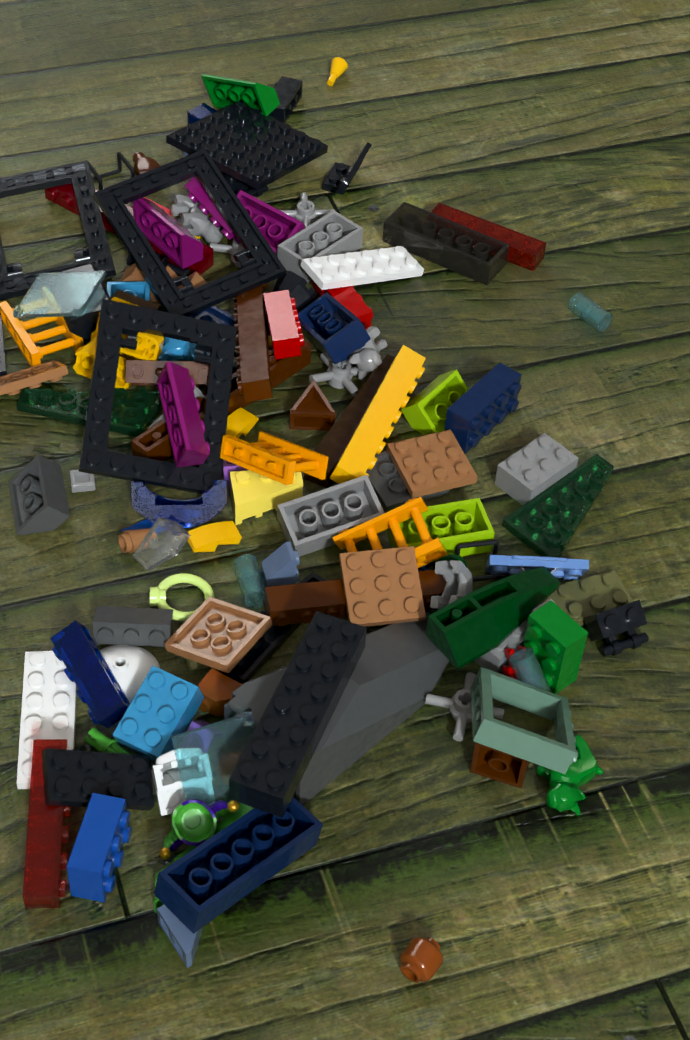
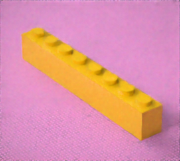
[330,345,426,484]

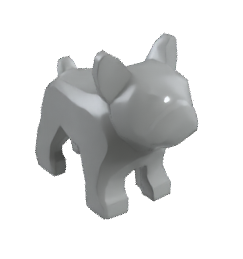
[171,195,224,245]
[345,326,388,380]
[430,560,473,609]

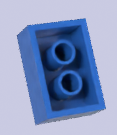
[66,793,132,903]

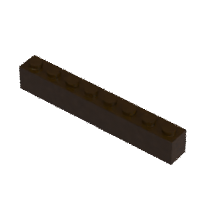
[304,354,395,488]

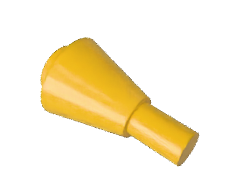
[327,57,348,86]

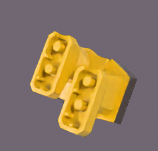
[73,290,164,390]

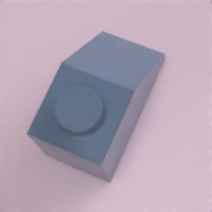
[157,905,203,968]

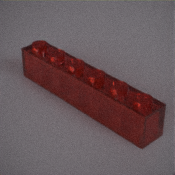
[427,203,546,272]
[23,739,71,908]

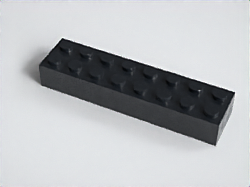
[229,611,367,818]

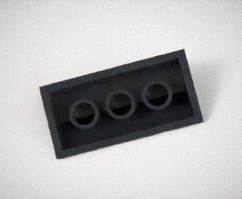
[51,264,110,341]

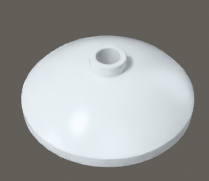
[82,645,160,710]

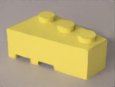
[230,470,303,525]

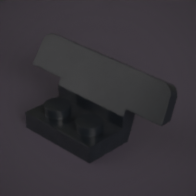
[322,142,372,195]

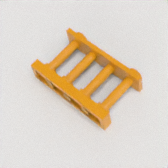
[0,288,84,367]
[220,431,329,485]
[332,497,447,568]

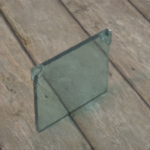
[13,271,106,318]
[171,712,255,816]

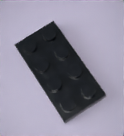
[42,748,155,811]

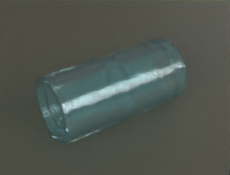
[568,292,613,332]
[233,554,266,608]
[509,648,552,692]

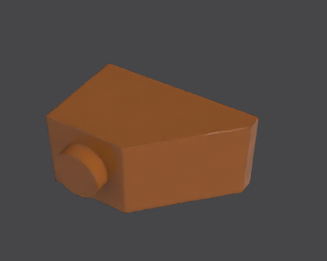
[197,668,243,717]

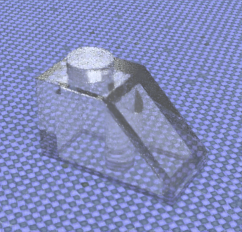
[133,517,191,571]

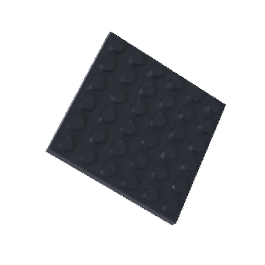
[166,101,328,190]

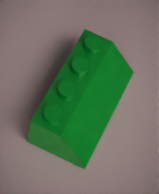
[201,74,280,116]

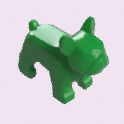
[536,735,603,816]

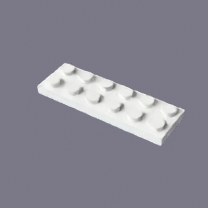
[300,246,424,290]
[17,650,78,789]

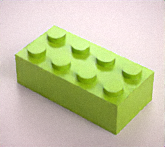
[386,498,495,562]

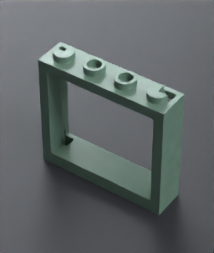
[470,667,578,774]

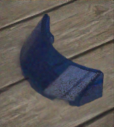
[131,480,230,529]

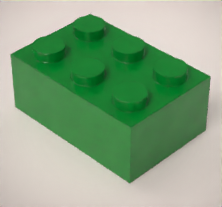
[523,600,588,694]

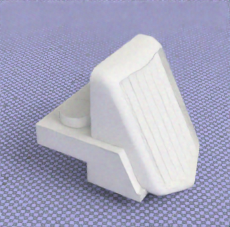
[152,747,215,816]

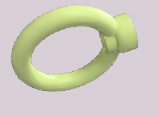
[149,573,215,622]

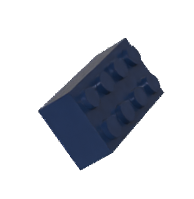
[298,292,371,365]
[444,363,522,454]

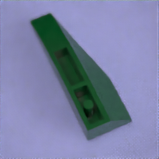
[426,567,561,669]

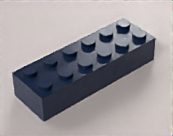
[154,797,323,934]

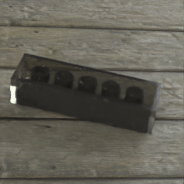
[382,202,509,285]

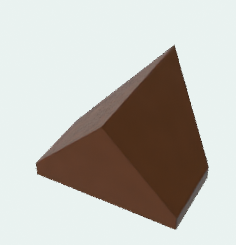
[290,379,335,431]

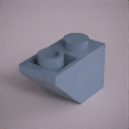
[261,541,300,590]

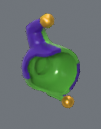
[159,799,239,860]

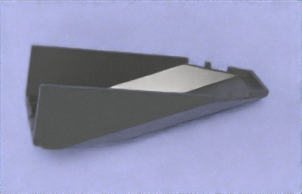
[224,611,450,805]

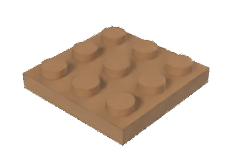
[387,429,478,498]
[339,546,426,627]
[164,597,272,673]

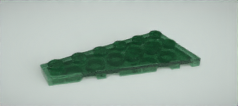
[16,388,162,437]
[502,454,614,558]

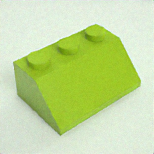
[400,369,469,435]

